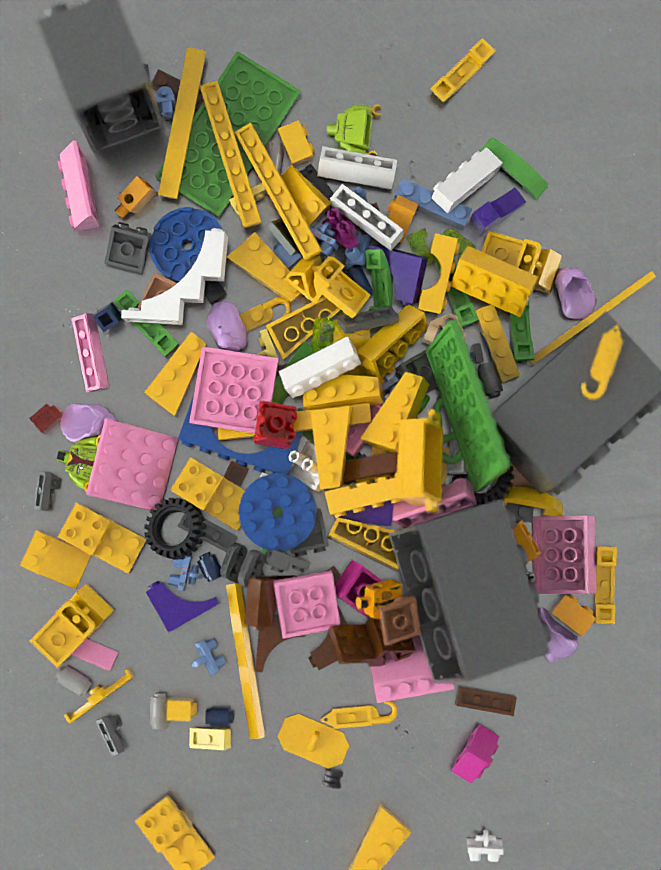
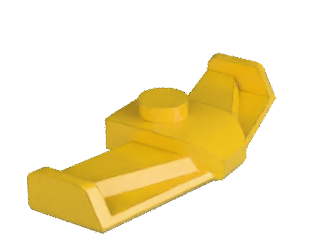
[64,668,134,724]

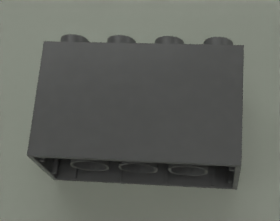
[37,0,163,153]
[491,311,661,496]
[389,499,551,684]

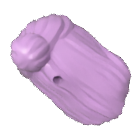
[555,267,597,319]
[206,301,247,352]
[60,404,116,442]
[538,608,579,662]

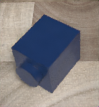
[92,302,122,333]

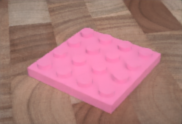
[189,347,279,434]
[86,419,178,511]

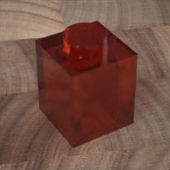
[29,403,62,434]

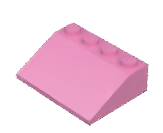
[58,140,99,232]
[532,516,597,594]
[371,635,454,703]

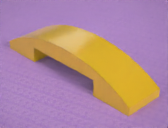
[430,38,496,102]
[487,486,563,517]
[594,546,617,624]

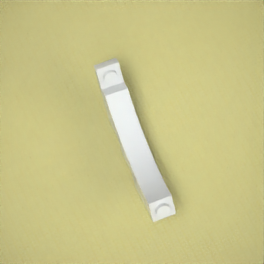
[121,228,228,325]

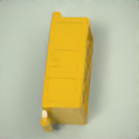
[397,409,443,514]

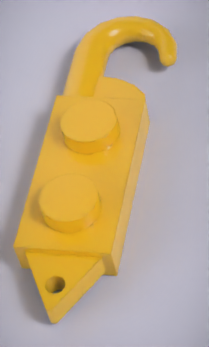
[239,297,292,333]
[582,325,623,400]
[320,701,398,729]

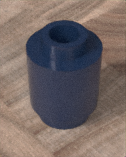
[197,552,221,582]
[205,707,234,727]

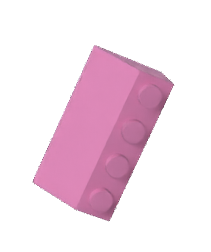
[393,478,477,528]

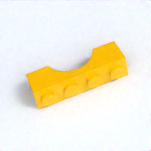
[417,233,460,314]
[475,305,520,384]

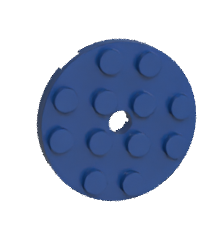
[149,207,222,282]
[239,473,317,551]

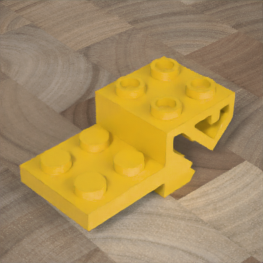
[481,231,562,294]
[285,254,371,319]
[170,457,245,531]
[58,503,147,574]
[30,583,115,668]
[135,795,215,870]

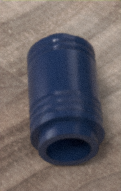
[346,265,373,298]

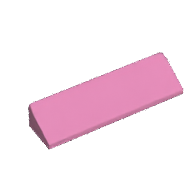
[71,313,109,392]
[71,639,119,671]

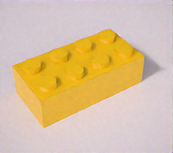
[451,246,538,317]

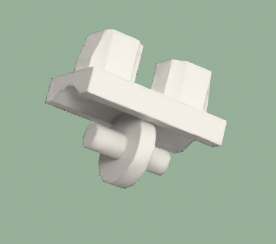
[467,830,504,862]

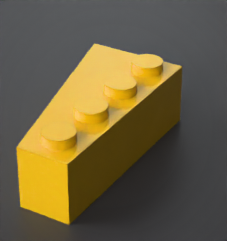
[226,232,303,305]
[144,332,208,418]
[325,473,402,518]
[348,804,411,870]

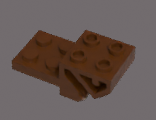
[328,617,416,667]

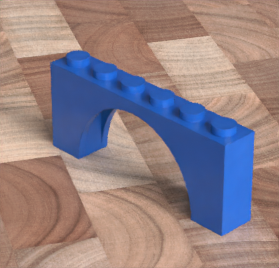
[178,395,303,475]

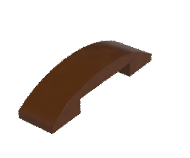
[343,452,398,484]

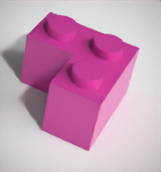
[451,724,500,783]

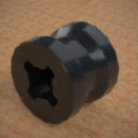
[322,769,343,789]

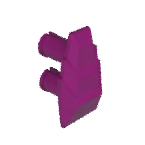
[322,208,359,250]

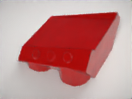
[253,401,297,449]

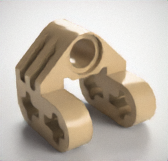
[422,314,466,345]

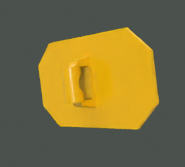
[277,714,349,769]

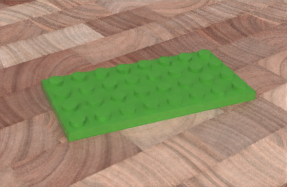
[155,51,301,218]
[425,319,510,493]

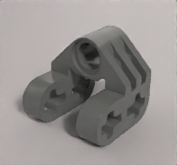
[220,543,265,588]

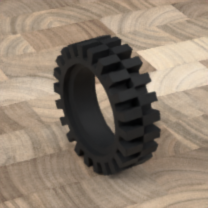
[452,460,514,506]
[144,498,206,560]

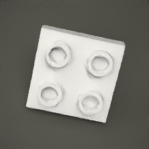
[289,441,321,492]

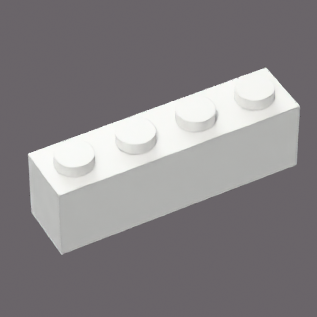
[317,146,397,189]
[432,147,503,214]
[330,184,403,251]
[279,336,362,398]

